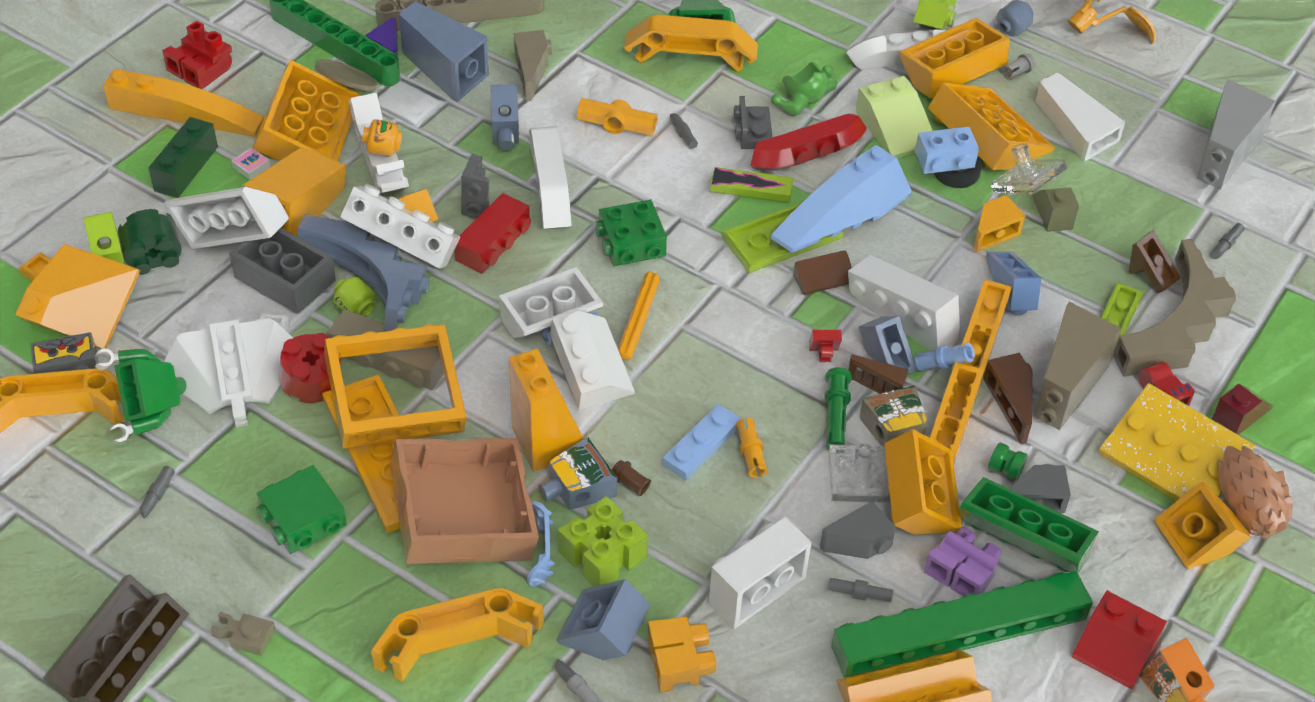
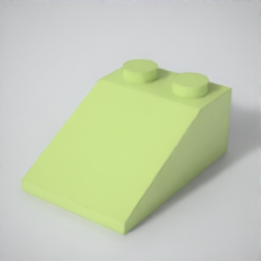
[856,76,933,158]

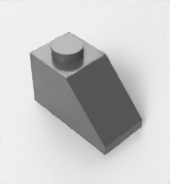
[1009,464,1071,513]
[820,501,896,559]

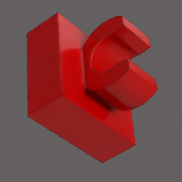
[809,329,842,362]

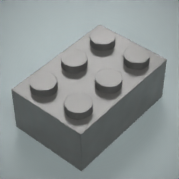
[229,228,336,314]

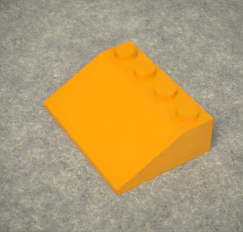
[252,60,361,162]
[928,83,1055,171]

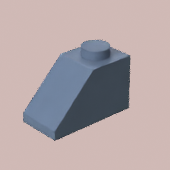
[858,316,917,374]

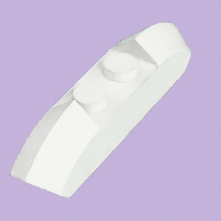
[846,30,946,70]

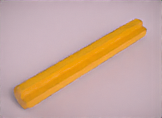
[618,271,660,361]

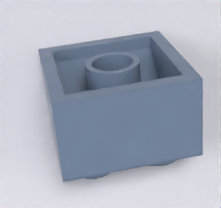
[556,579,650,660]

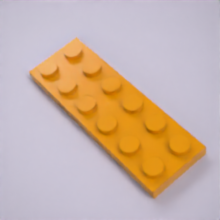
[322,374,400,534]

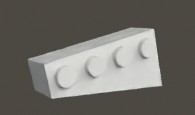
[848,255,960,351]

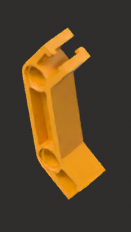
[624,15,758,72]
[0,368,124,433]
[371,588,544,682]

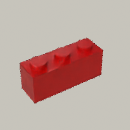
[454,193,531,274]

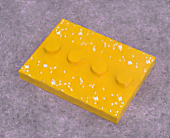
[1098,383,1255,501]

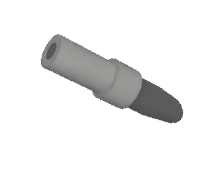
[555,659,602,702]

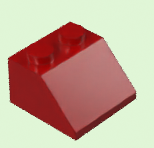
[1072,590,1167,689]

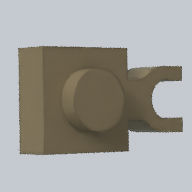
[211,612,276,656]

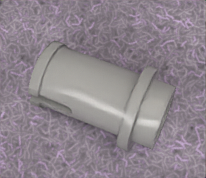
[1002,54,1035,80]

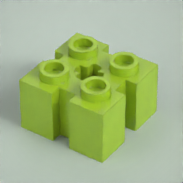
[558,496,648,587]

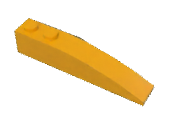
[103,69,264,137]

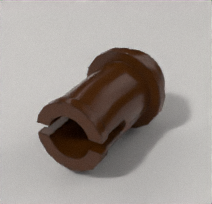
[612,460,651,496]

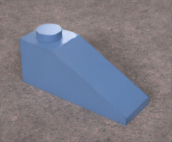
[986,251,1042,314]

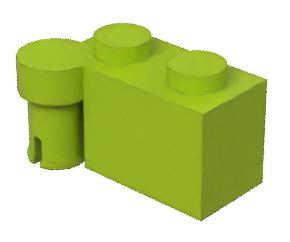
[913,0,957,30]

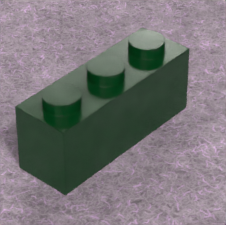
[149,117,218,198]

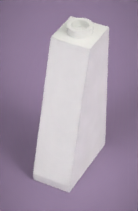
[1035,72,1125,162]

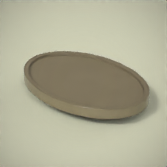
[315,59,378,91]

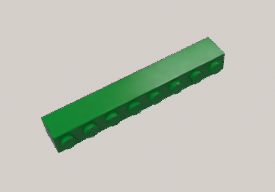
[831,571,1093,678]

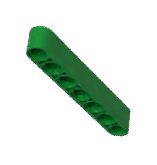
[269,0,400,86]

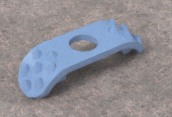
[527,501,555,588]

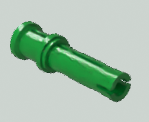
[824,367,852,452]

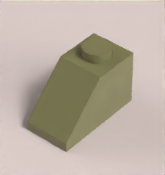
[1032,187,1079,232]

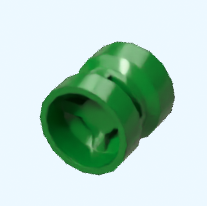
[987,442,1028,482]

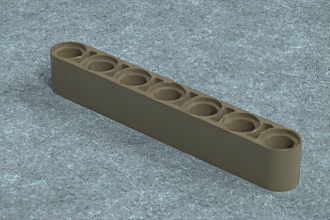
[375,0,544,31]

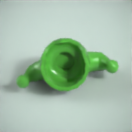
[771,62,838,116]

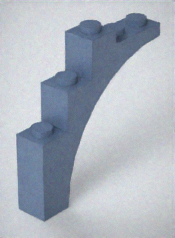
[298,215,430,332]

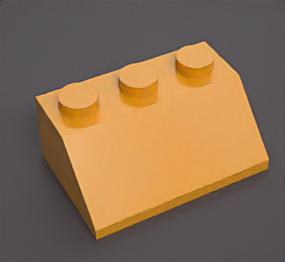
[884,429,962,535]

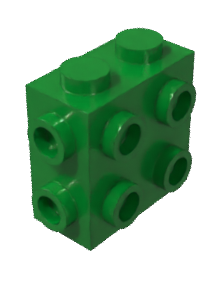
[595,199,667,267]
[256,464,347,554]

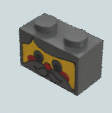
[30,332,99,374]

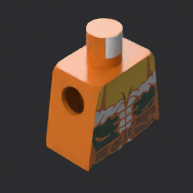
[1139,637,1214,702]

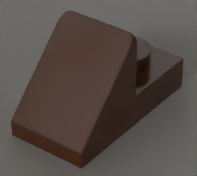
[1129,230,1181,293]

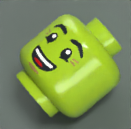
[333,276,376,317]

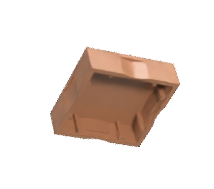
[390,438,539,564]

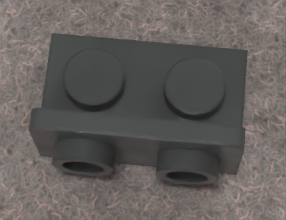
[734,96,772,149]
[461,154,490,218]

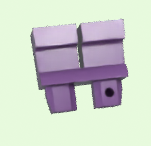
[924,527,1001,596]

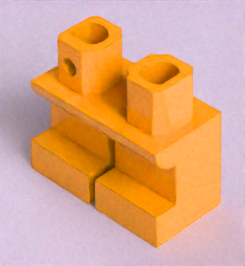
[647,617,717,693]

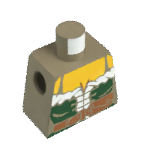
[859,385,927,449]

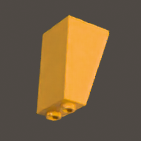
[243,148,346,237]
[508,349,584,472]

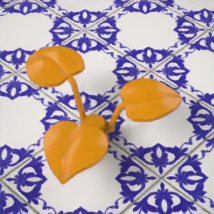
[1068,0,1156,44]

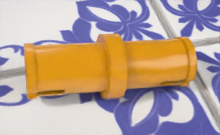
[736,417,768,478]

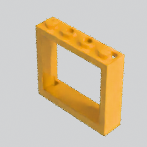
[324,324,467,449]

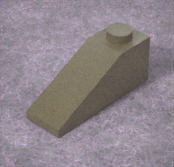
[514,30,552,101]

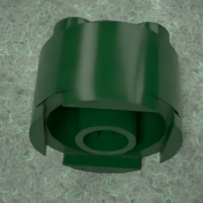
[118,209,182,275]

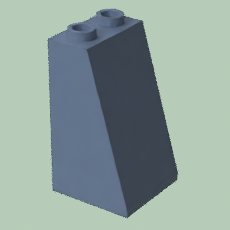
[399,1,489,102]

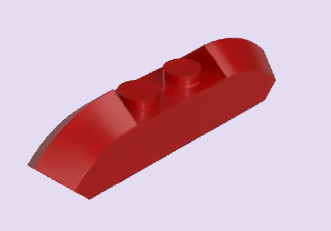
[750,113,867,170]

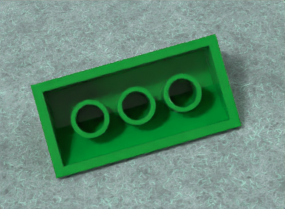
[960,477,1099,574]

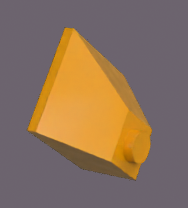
[1153,481,1251,569]

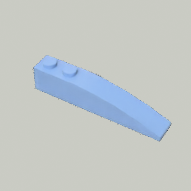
[771,145,912,253]

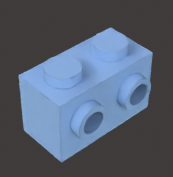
[915,127,979,174]

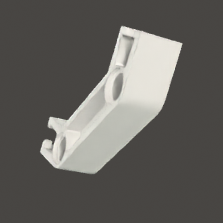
[348,93,409,193]
[529,126,571,229]

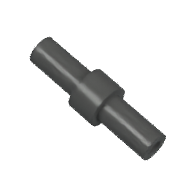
[828,578,894,602]

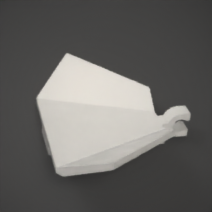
[164,318,293,428]

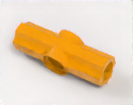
[577,98,658,136]

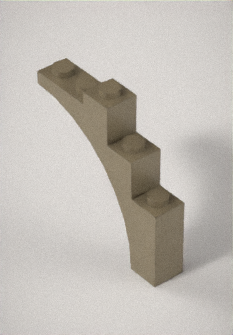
[1113,239,1236,377]

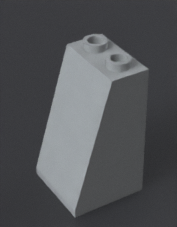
[1197,79,1276,190]

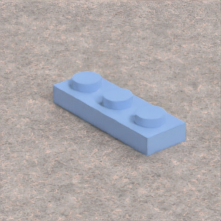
[662,404,742,481]

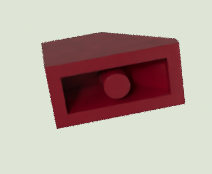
[1212,384,1273,435]

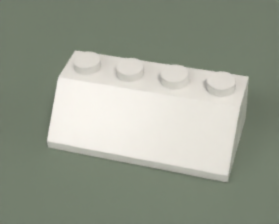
[163,187,289,249]

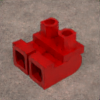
[162,21,232,89]

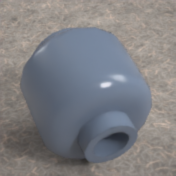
[997,0,1034,37]

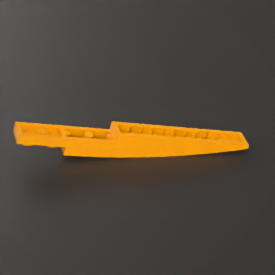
[930,279,1012,463]

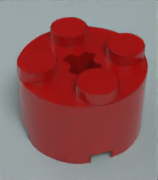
[279,333,341,403]

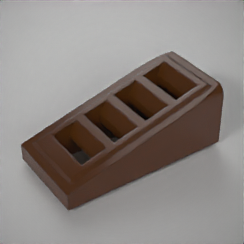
[848,354,909,394]

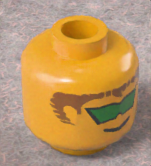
[361,119,402,157]

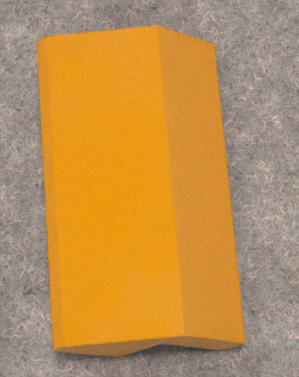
[837,649,992,702]

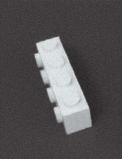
[340,184,460,268]

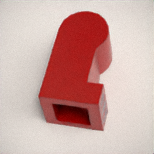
[1138,361,1195,406]

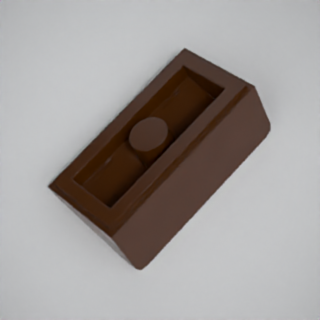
[793,250,852,295]

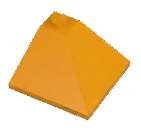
[15,244,141,349]

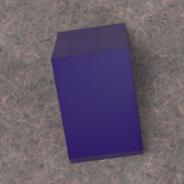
[366,18,398,56]

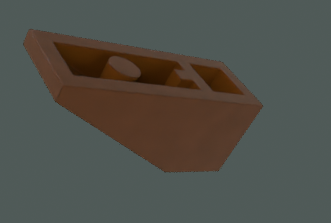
[983,352,1033,444]

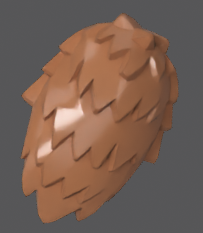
[1217,446,1293,539]

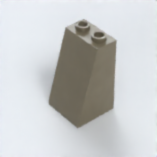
[1034,301,1122,430]

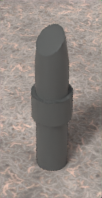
[670,113,698,149]
[1210,223,1245,259]
[139,466,175,518]

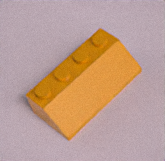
[899,18,1010,99]

